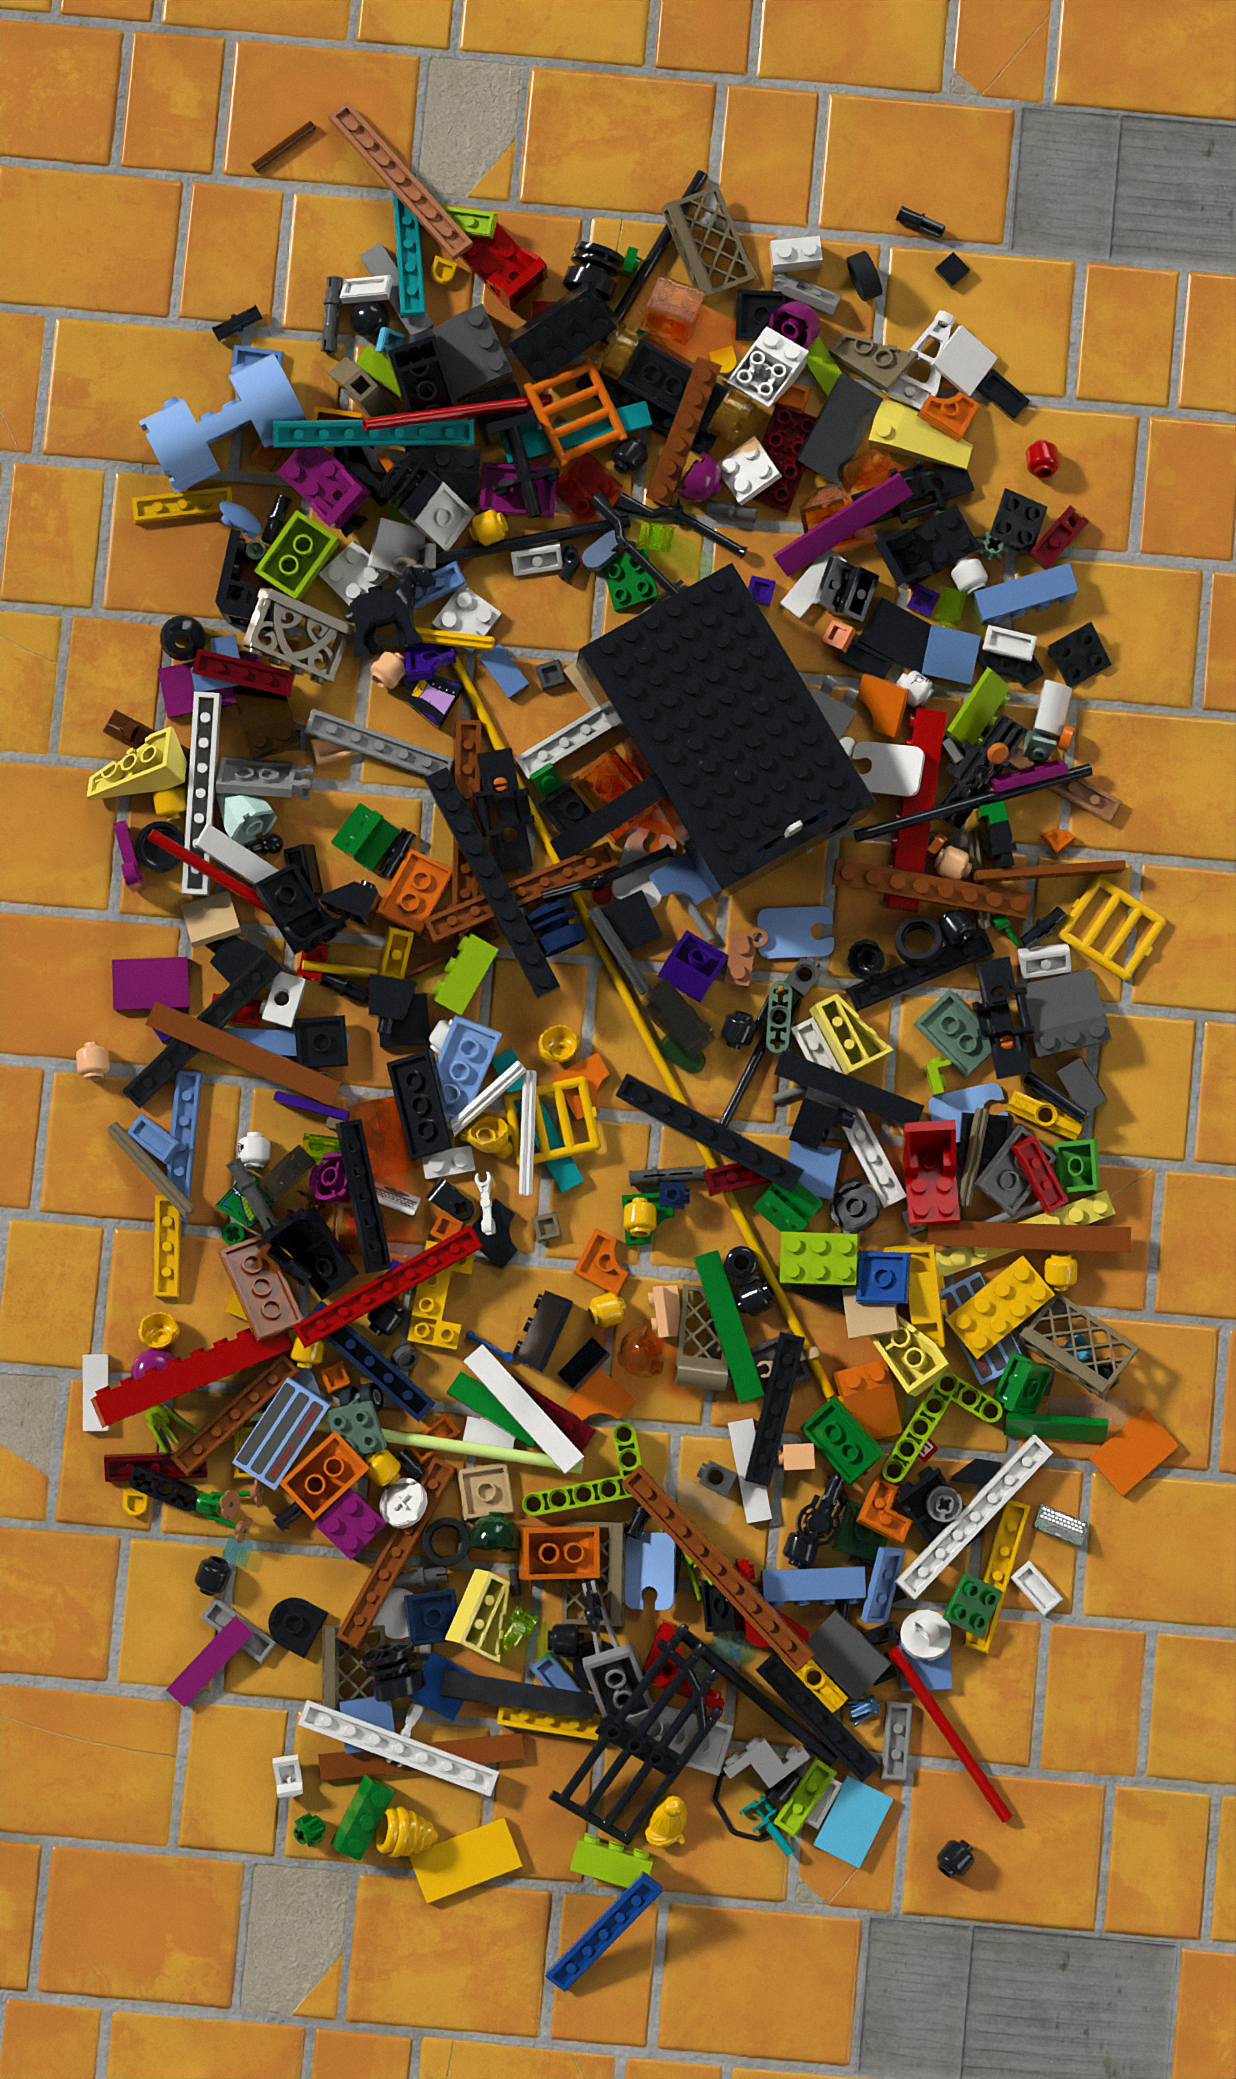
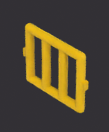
[1058,875,1167,981]
[503,1076,601,1166]

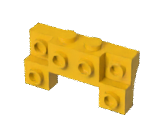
[407,1241,476,1350]
[884,1244,948,1348]

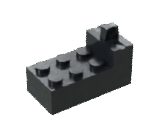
[383,329,458,446]

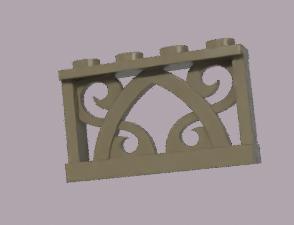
[240,588,355,685]

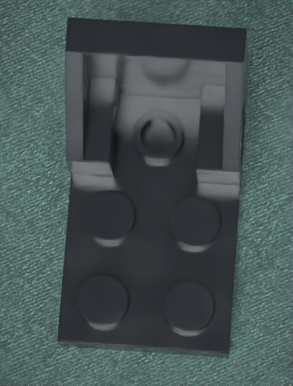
[874,504,981,590]
[215,529,272,632]

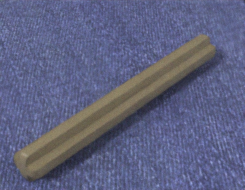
[107,1122,195,1218]

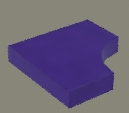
[405,643,456,681]

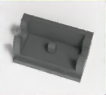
[1056,1057,1108,1112]

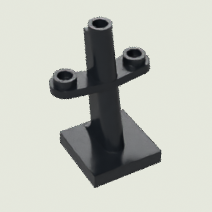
[486,411,560,519]

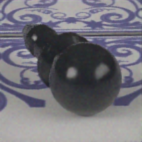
[244,834,283,855]

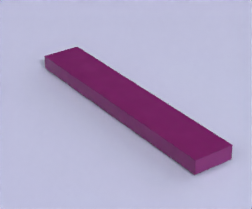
[773,472,913,577]

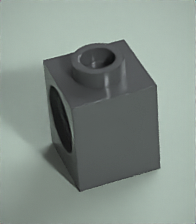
[784,957,822,998]
[697,1460,737,1497]

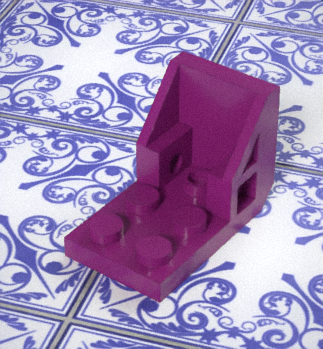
[277,447,372,530]

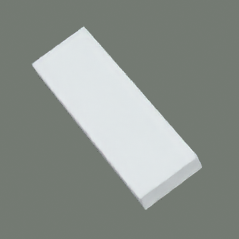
[780,549,847,620]
[82,1354,109,1431]

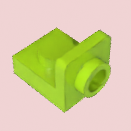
[924,1056,952,1097]

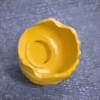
[538,1025,579,1063]
[138,1312,180,1350]

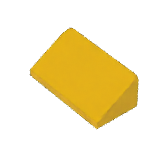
[377,926,414,979]

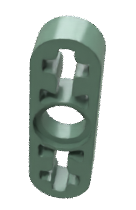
[766,980,792,1054]

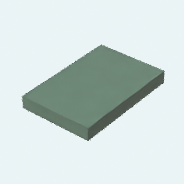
[913,989,992,1079]

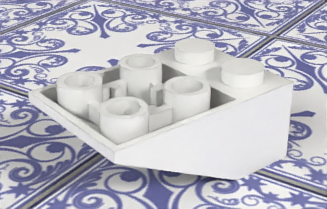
[726,326,809,409]

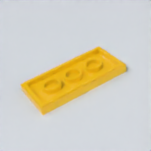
[409,1817,523,1903]

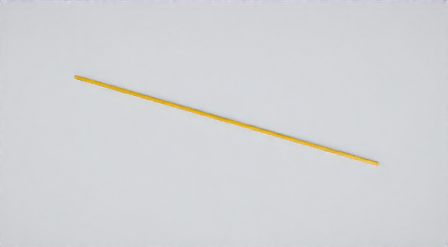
[451,656,835,1398]

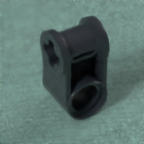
[426,1177,474,1221]

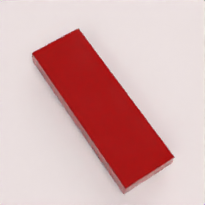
[1011,1135,1069,1214]

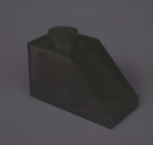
[257,1145,317,1204]

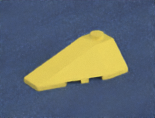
[869,399,973,470]
[87,726,187,800]
[870,1315,949,1397]

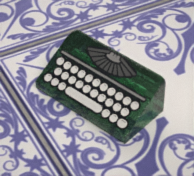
[1032,1504,1088,1547]

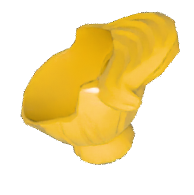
[459,1112,514,1159]
[645,1794,688,1849]

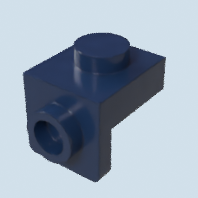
[659,1182,690,1209]

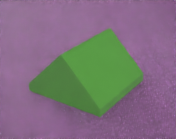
[1054,1139,1100,1193]

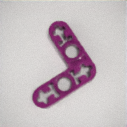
[113,820,145,893]

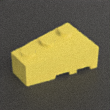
[809,994,894,1075]
[445,1569,510,1663]

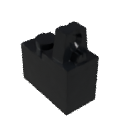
[789,1086,856,1150]

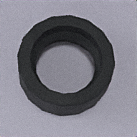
[846,251,883,302]
[895,916,943,967]
[422,1517,471,1566]

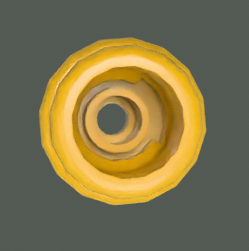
[375,1806,438,1858]

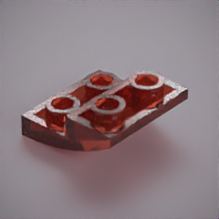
[556,452,623,523]

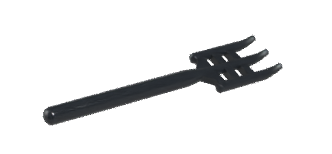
[719,990,802,1127]

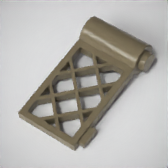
[673,1284,738,1391]

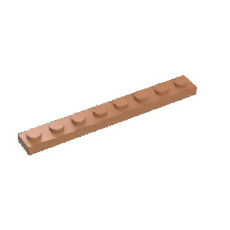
[328,101,473,261]

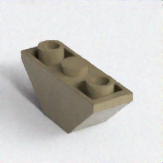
[328,357,397,418]

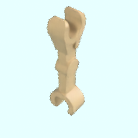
[757,1346,820,1378]

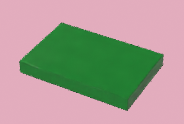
[800,1395,886,1485]

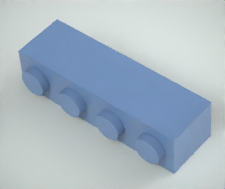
[972,563,1079,626]
[761,1566,866,1606]

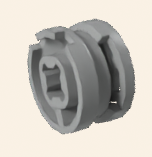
[925,1486,962,1522]

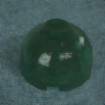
[469,1512,520,1552]

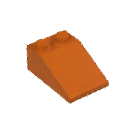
[833,1359,903,1440]
[279,1430,370,1521]
[518,1526,600,1580]

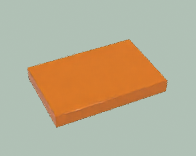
[375,848,452,936]
[1088,1407,1179,1496]

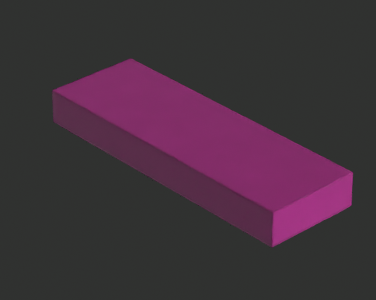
[989,759,1069,792]

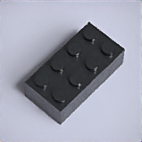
[507,279,618,383]

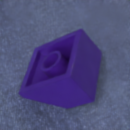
[657,930,729,1003]

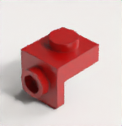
[297,943,330,981]

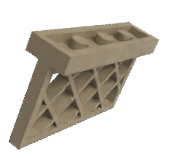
[661,185,755,301]
[1019,1291,1139,1400]
[562,1521,627,1626]
[322,1625,385,1712]

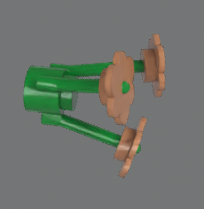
[196,1479,263,1544]

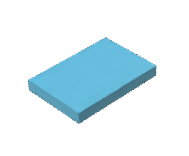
[813,1775,893,1868]

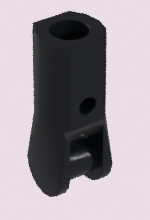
[860,1621,901,1646]

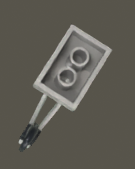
[582,1580,654,1723]

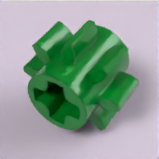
[293,1813,325,1847]

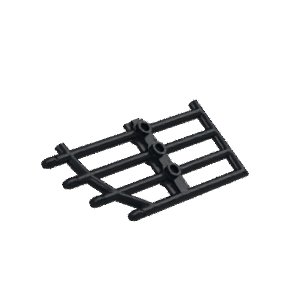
[549,1623,723,1846]

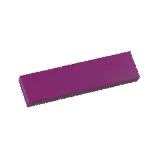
[166,1615,255,1707]

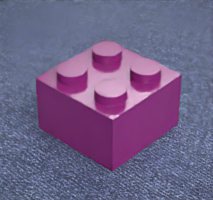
[314,1487,387,1560]

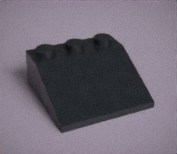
[513,1290,574,1373]

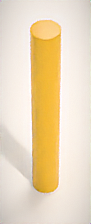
[302,960,378,978]

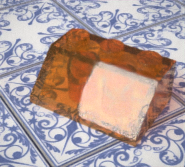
[569,749,660,842]
[348,1096,418,1180]

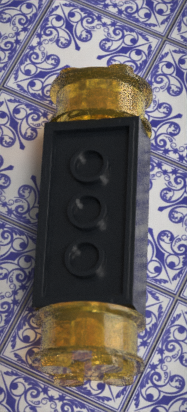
[595,322,757,445]

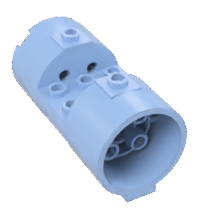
[139,354,307,494]

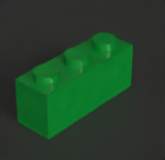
[331,1774,395,1861]

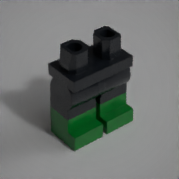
[975,801,1017,869]

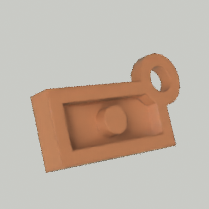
[724,927,768,987]

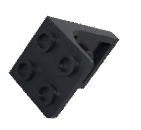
[252,863,351,955]
[256,1206,359,1300]
[895,1466,985,1549]

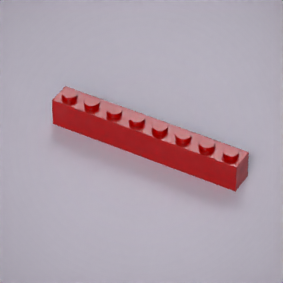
[883,708,947,912]
[91,1328,293,1428]

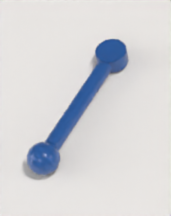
[466,1331,513,1362]

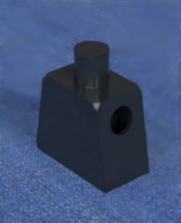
[205,935,265,985]
[369,974,418,1035]

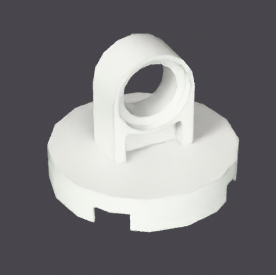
[900,1610,951,1661]

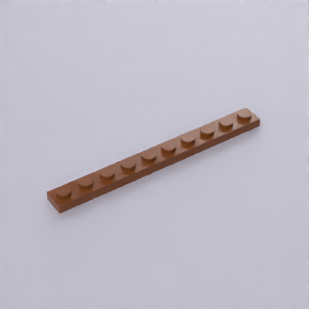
[621,1465,816,1673]

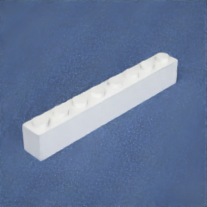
[182,692,222,896]

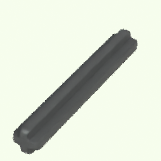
[588,907,651,995]

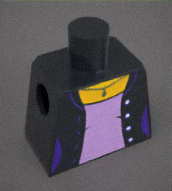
[399,674,463,730]

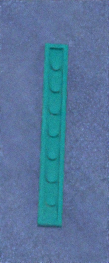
[273,418,474,447]

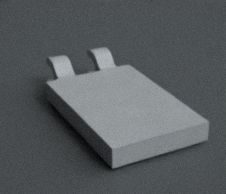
[810,675,859,741]
[216,757,314,800]

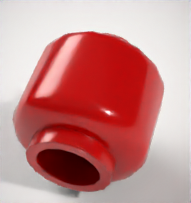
[1026,440,1059,479]

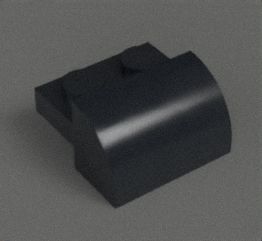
[813,556,880,622]

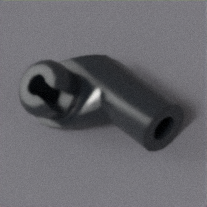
[558,543,580,582]

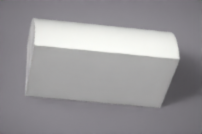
[1032,680,1072,738]

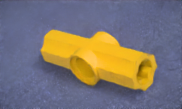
[1005,1090,1083,1141]
[779,1656,848,1713]

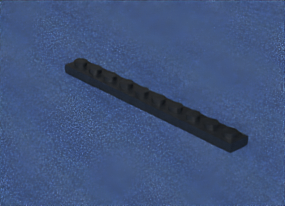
[424,767,560,999]

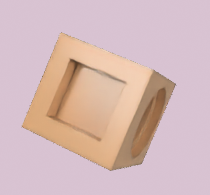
[778,1443,815,1470]

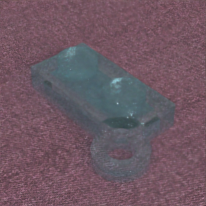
[693,1632,751,1682]

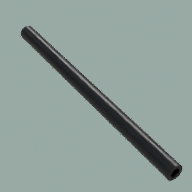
[600,170,709,345]
[436,515,631,565]
[675,1630,838,1767]

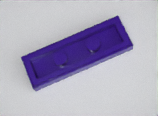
[273,1091,350,1121]

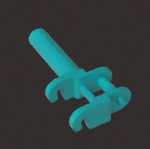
[739,1796,795,1857]

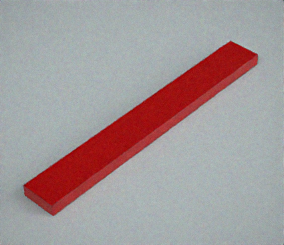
[292,1225,483,1349]

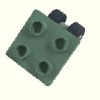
[326,1382,387,1455]

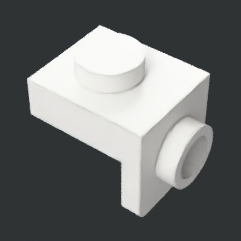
[273,1754,303,1798]

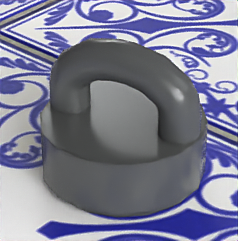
[391,1344,419,1371]

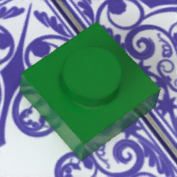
[620,246,641,278]
[529,762,564,798]

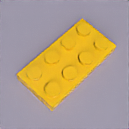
[944,1255,1055,1359]

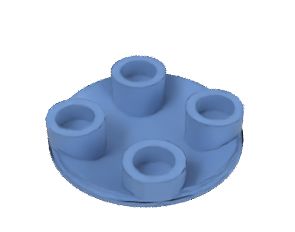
[220,501,263,539]

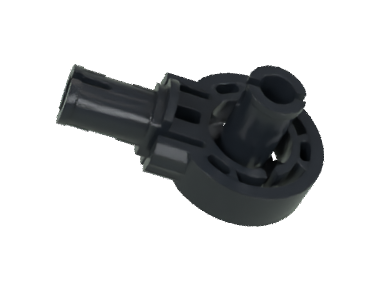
[795,1474,846,1546]

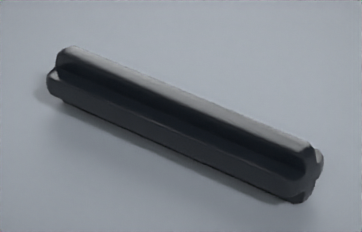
[1023,1072,1089,1124]

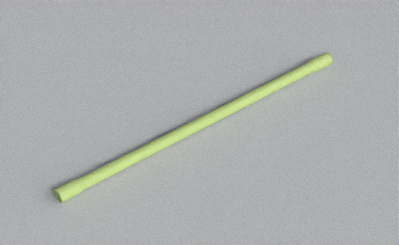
[248,1409,584,1474]

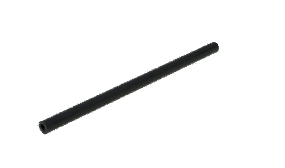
[853,763,1093,843]

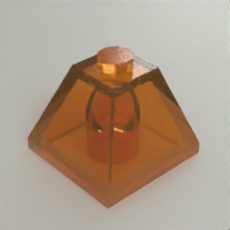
[799,482,855,542]

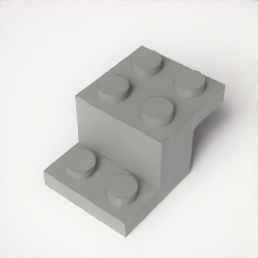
[722,1735,811,1789]

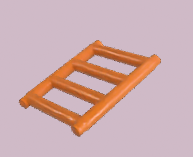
[524,357,628,467]

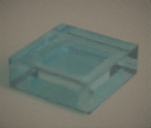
[221,1534,255,1567]

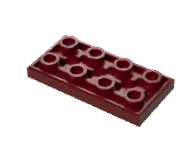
[751,403,817,513]

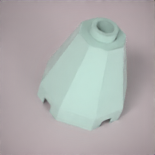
[217,793,277,845]

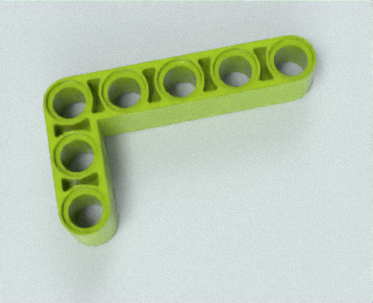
[881,1373,1003,1483]
[522,1423,642,1516]

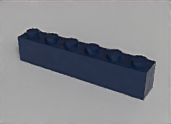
[306,1301,436,1422]

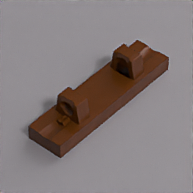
[103,710,190,777]

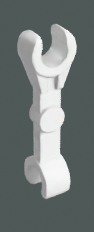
[475,1172,496,1235]
[386,1703,423,1767]

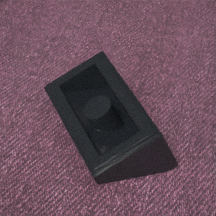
[284,844,323,895]

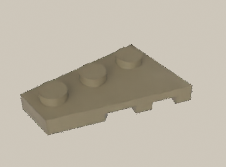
[829,332,919,393]

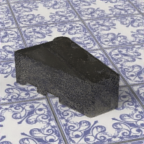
[640,977,715,1062]

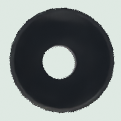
[160,615,206,661]

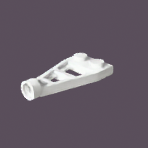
[882,310,956,411]

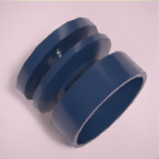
[525,898,588,958]

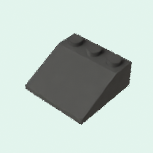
[432,304,513,402]
[1017,969,1112,1059]

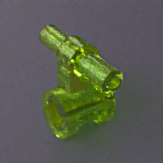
[500,1604,539,1654]

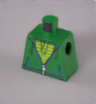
[215,1170,278,1230]

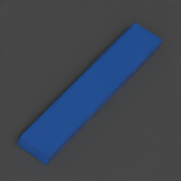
[545,1871,663,1992]

